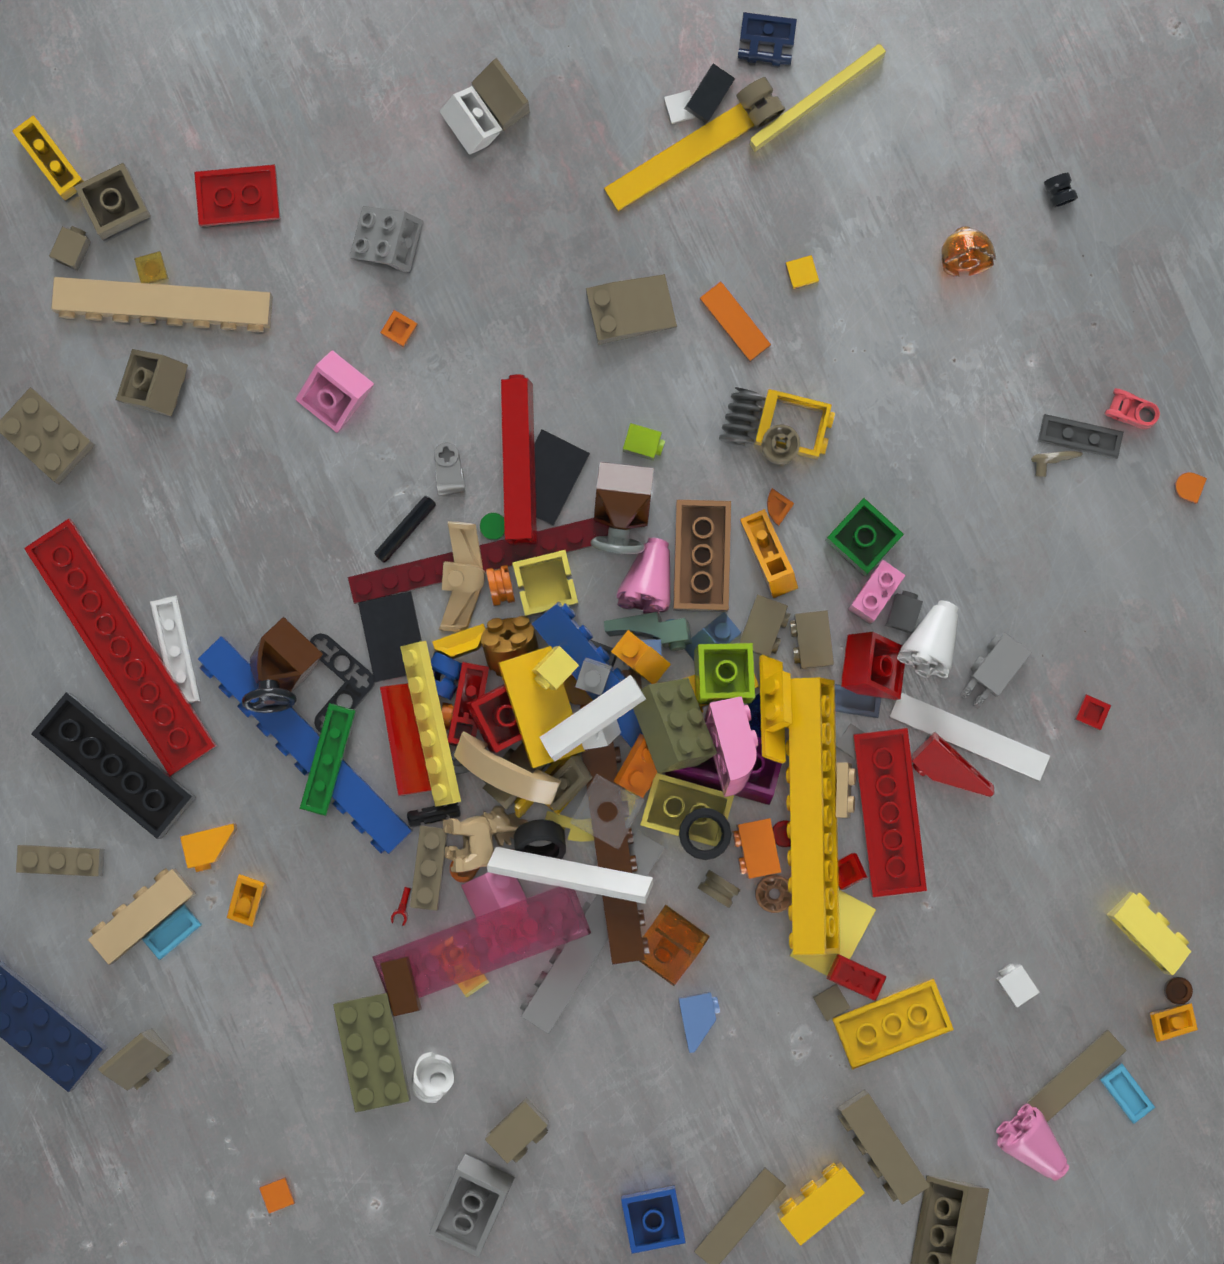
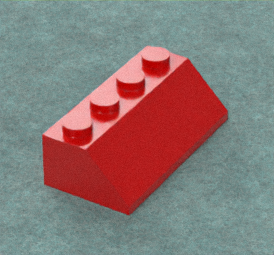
[380,683,432,796]

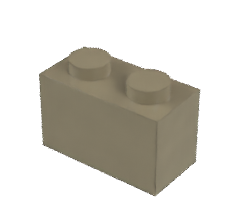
[739,594,791,657]
[790,610,834,669]

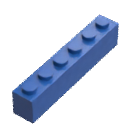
[532,602,643,748]

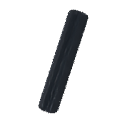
[374,495,436,563]

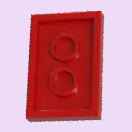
[194,164,281,227]

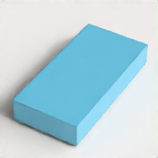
[142,904,202,960]
[1099,1063,1156,1124]

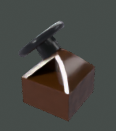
[242,616,323,713]

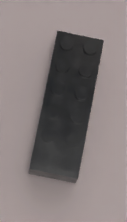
[31,692,196,839]

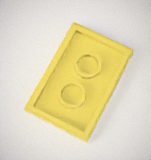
[789,890,876,976]

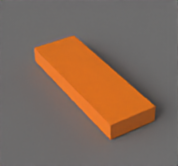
[700,281,771,362]

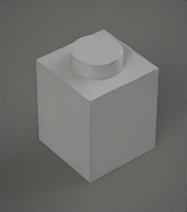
[575,658,612,696]

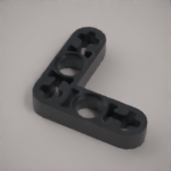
[310,633,375,733]

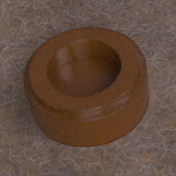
[1164,977,1193,1005]

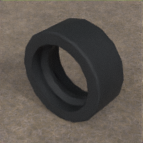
[679,808,732,860]
[513,819,566,859]

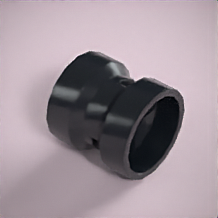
[1043,172,1078,208]

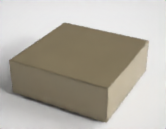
[813,984,850,1021]

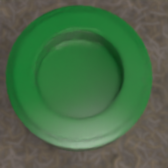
[480,513,505,540]

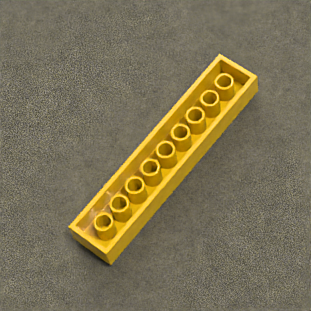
[785,677,840,955]

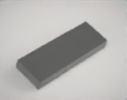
[1038,414,1124,459]

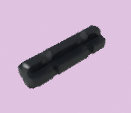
[407,802,461,827]

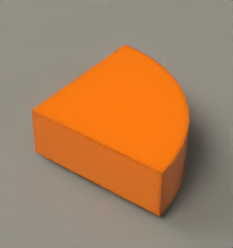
[767,488,794,526]

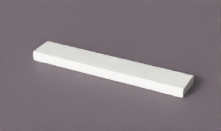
[889,693,1050,781]
[487,847,653,904]

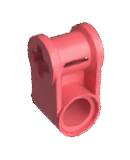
[1105,388,1160,429]

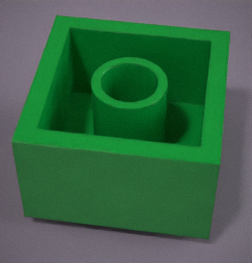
[825,498,904,576]

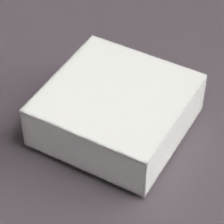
[664,90,697,125]

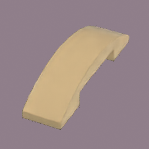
[454,732,561,805]

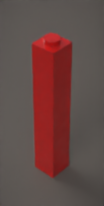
[501,374,537,544]

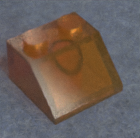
[639,905,710,986]

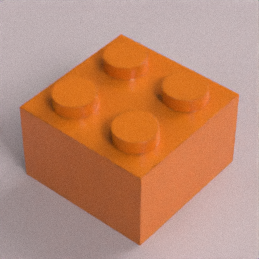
[732,818,781,879]

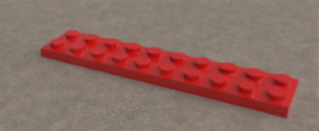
[24,518,217,776]

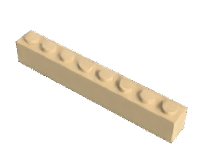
[51,277,273,332]

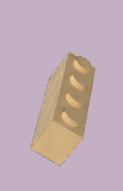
[88,868,196,965]

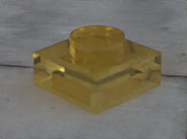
[134,251,169,284]

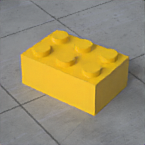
[777,1162,865,1246]

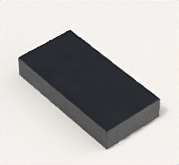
[684,63,735,123]

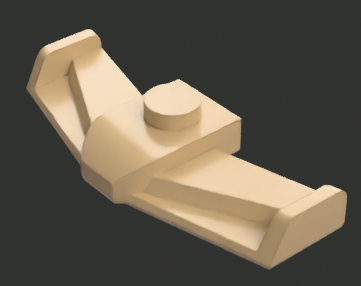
[439,521,485,632]

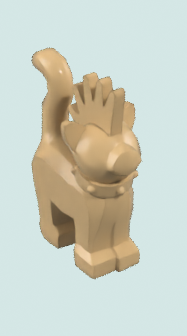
[443,806,528,872]

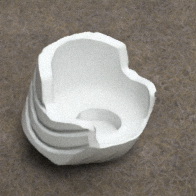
[411,1052,454,1102]

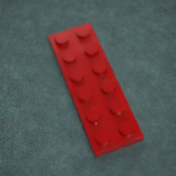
[853,728,927,897]

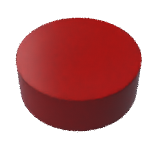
[772,820,791,847]

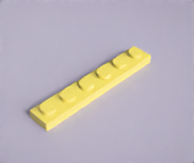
[400,641,461,807]

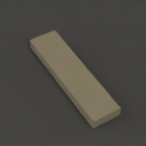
[1026,1030,1127,1122]
[694,1167,786,1264]

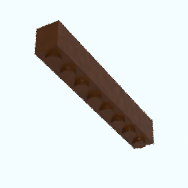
[581,741,650,965]

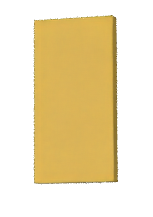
[498,646,585,768]
[832,978,954,1070]

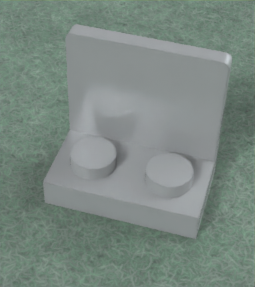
[350,206,423,272]

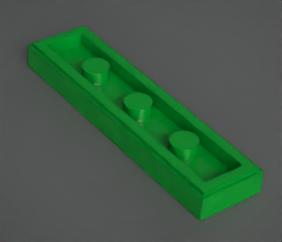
[299,703,356,816]

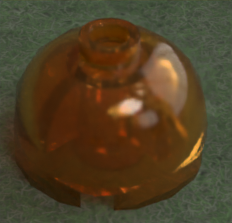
[941,226,996,276]

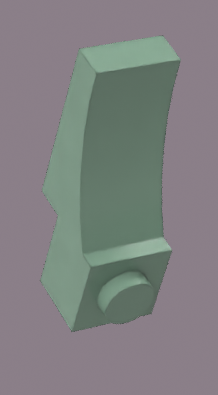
[604,612,692,651]

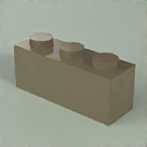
[410,825,448,911]
[16,845,104,876]

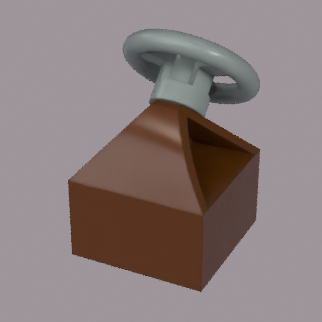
[591,462,654,554]

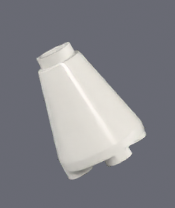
[897,600,959,678]

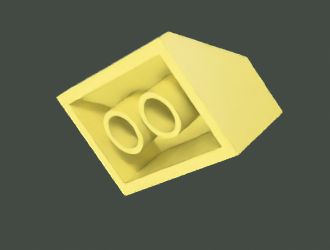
[1107,892,1191,976]

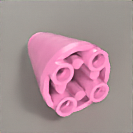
[617,538,670,614]
[996,1104,1069,1181]

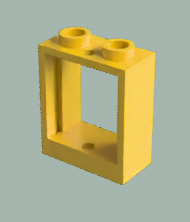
[755,389,835,460]

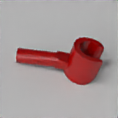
[391,887,411,926]

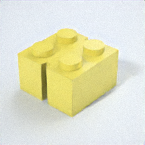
[513,550,579,617]

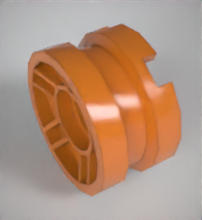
[486,565,515,606]

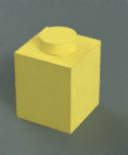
[532,646,579,690]

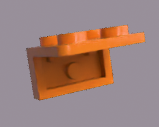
[613,734,657,798]

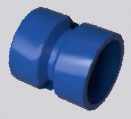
[431,652,462,701]

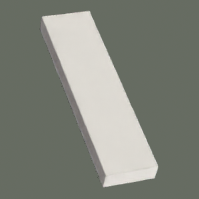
[150,596,201,704]
[539,675,646,761]

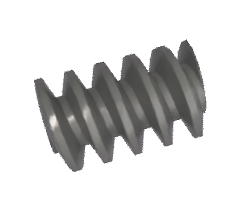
[719,387,766,447]

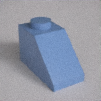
[678,992,720,1053]

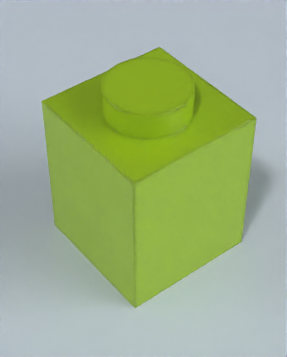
[623,423,665,461]

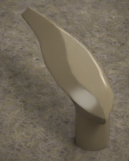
[1031,451,1083,477]

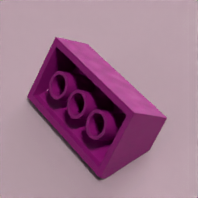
[665,737,786,805]

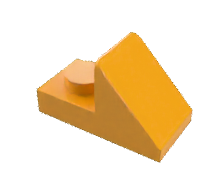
[611,630,671,684]
[227,874,267,927]
[1149,1003,1198,1042]

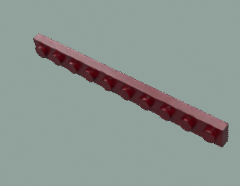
[348,518,609,604]

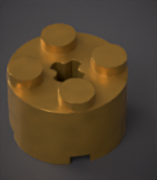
[481,616,539,677]

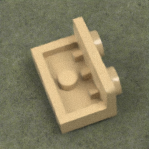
[836,762,856,818]

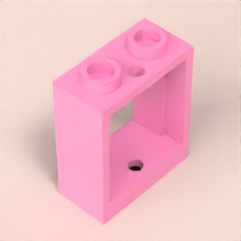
[848,560,906,624]

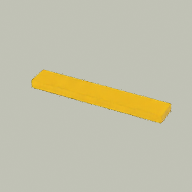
[604,103,755,212]

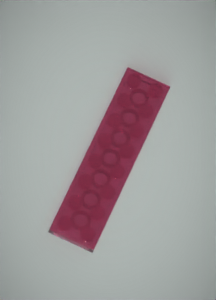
[372,886,591,998]

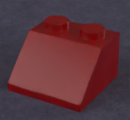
[841,631,905,700]

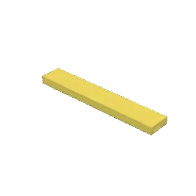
[749,44,886,152]

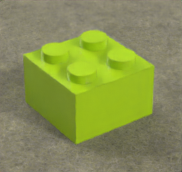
[694,643,755,704]

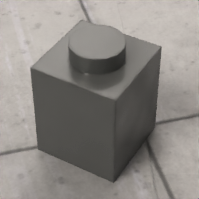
[885,590,923,634]

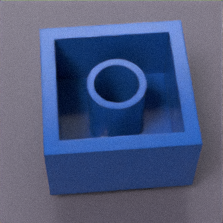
[621,1185,686,1254]

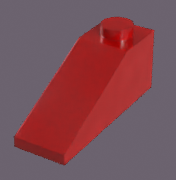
[448,662,489,746]
[912,732,995,797]

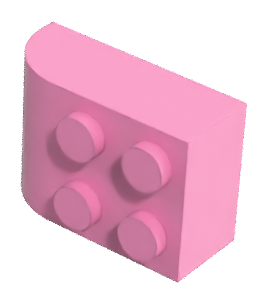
[704,696,758,797]

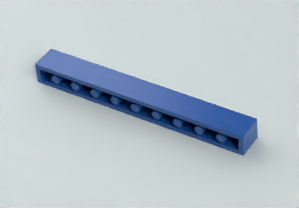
[198,636,413,854]

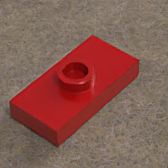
[826,954,887,1001]

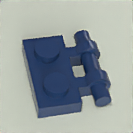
[737,12,797,67]

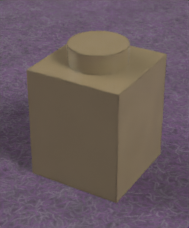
[49,226,91,271]

